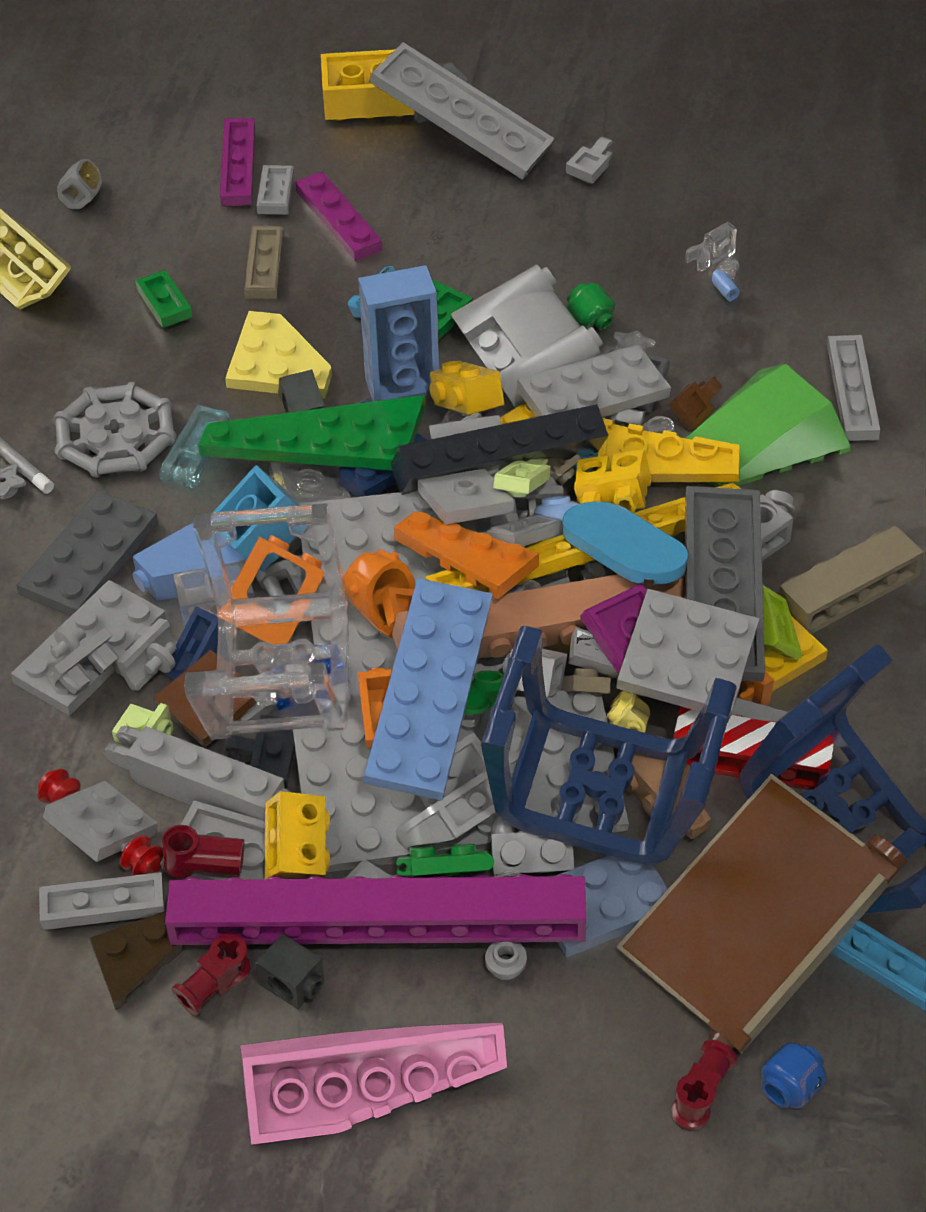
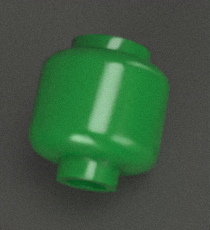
[567,282,616,331]

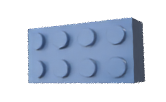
[358,265,439,401]

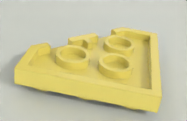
[225,311,332,399]

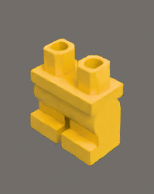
[574,449,652,513]

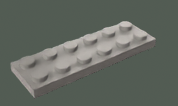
[369,42,555,180]

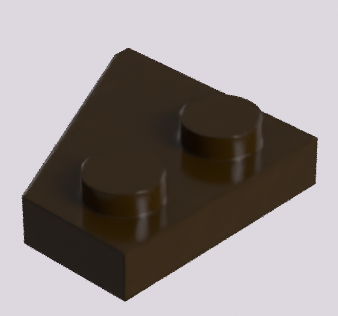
[90,911,183,1010]

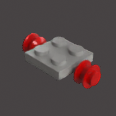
[37,768,163,876]

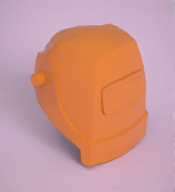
[341,549,416,638]

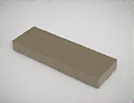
[244,226,284,299]

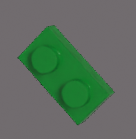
[135,270,192,328]

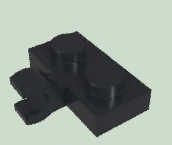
[226,715,299,789]

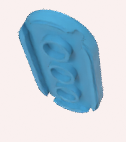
[563,502,688,585]

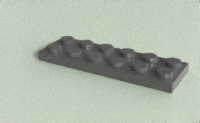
[685,486,765,682]

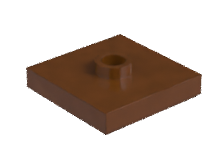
[153,650,262,747]

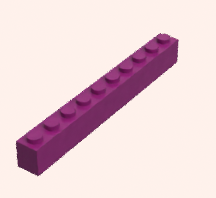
[165,874,586,945]

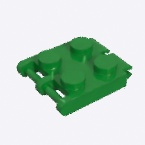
[396,843,494,876]

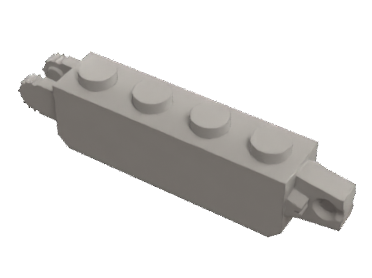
[103,725,292,821]

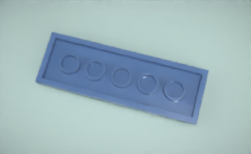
[364,578,493,801]

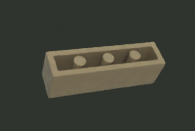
[779,525,924,634]

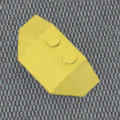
[0,208,71,310]

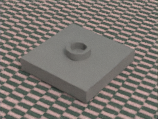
[418,469,514,525]

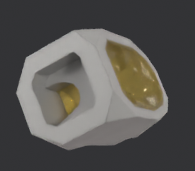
[57,159,102,209]

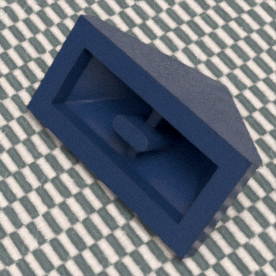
[162,606,231,679]

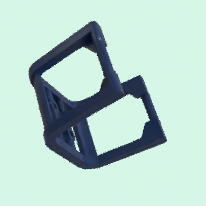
[481,626,737,864]
[740,645,926,914]

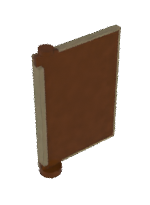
[617,774,907,1054]

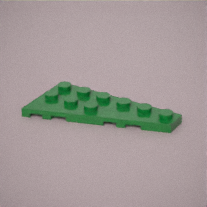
[198,395,426,470]

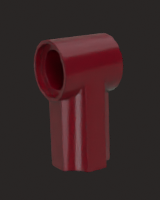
[162,825,245,878]

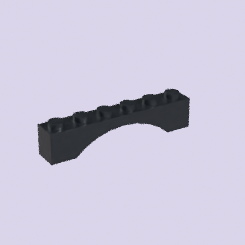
[391,404,609,495]

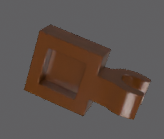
[669,376,722,432]

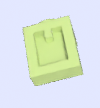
[112,703,173,743]

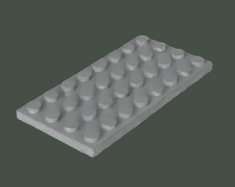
[293,690,629,873]

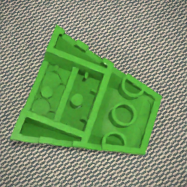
[686,364,851,487]

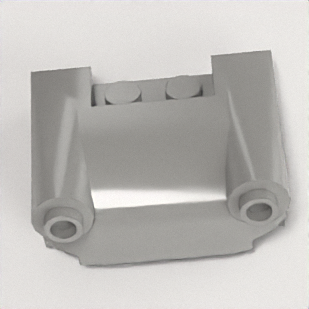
[451,264,603,408]

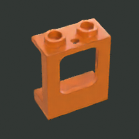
[217,535,326,652]

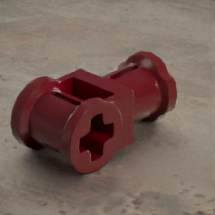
[171,933,251,1016]
[671,1040,738,1131]

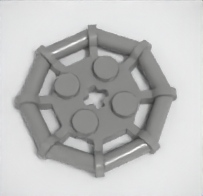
[52,381,177,478]

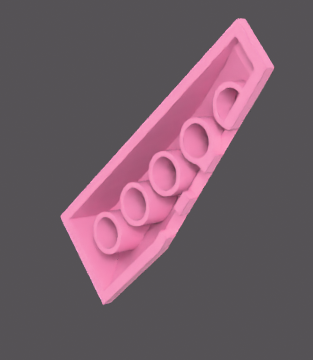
[240,1023,507,1145]

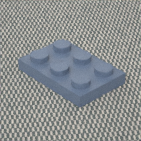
[554,855,668,958]

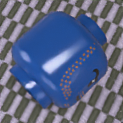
[761,1043,826,1109]

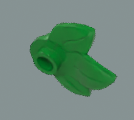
[464,670,515,715]

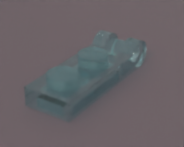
[160,405,230,488]

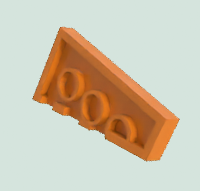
[394,512,539,599]

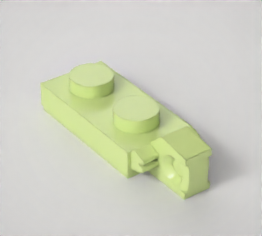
[493,458,550,497]

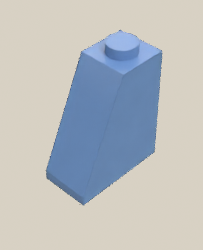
[132,516,246,601]

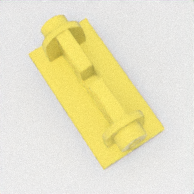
[606,690,650,733]

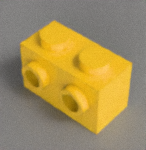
[429,361,504,415]
[265,791,330,879]

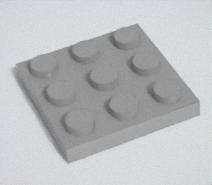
[616,589,759,719]

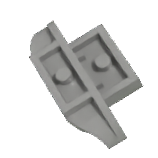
[395,732,522,848]

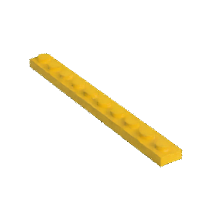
[425,482,741,593]

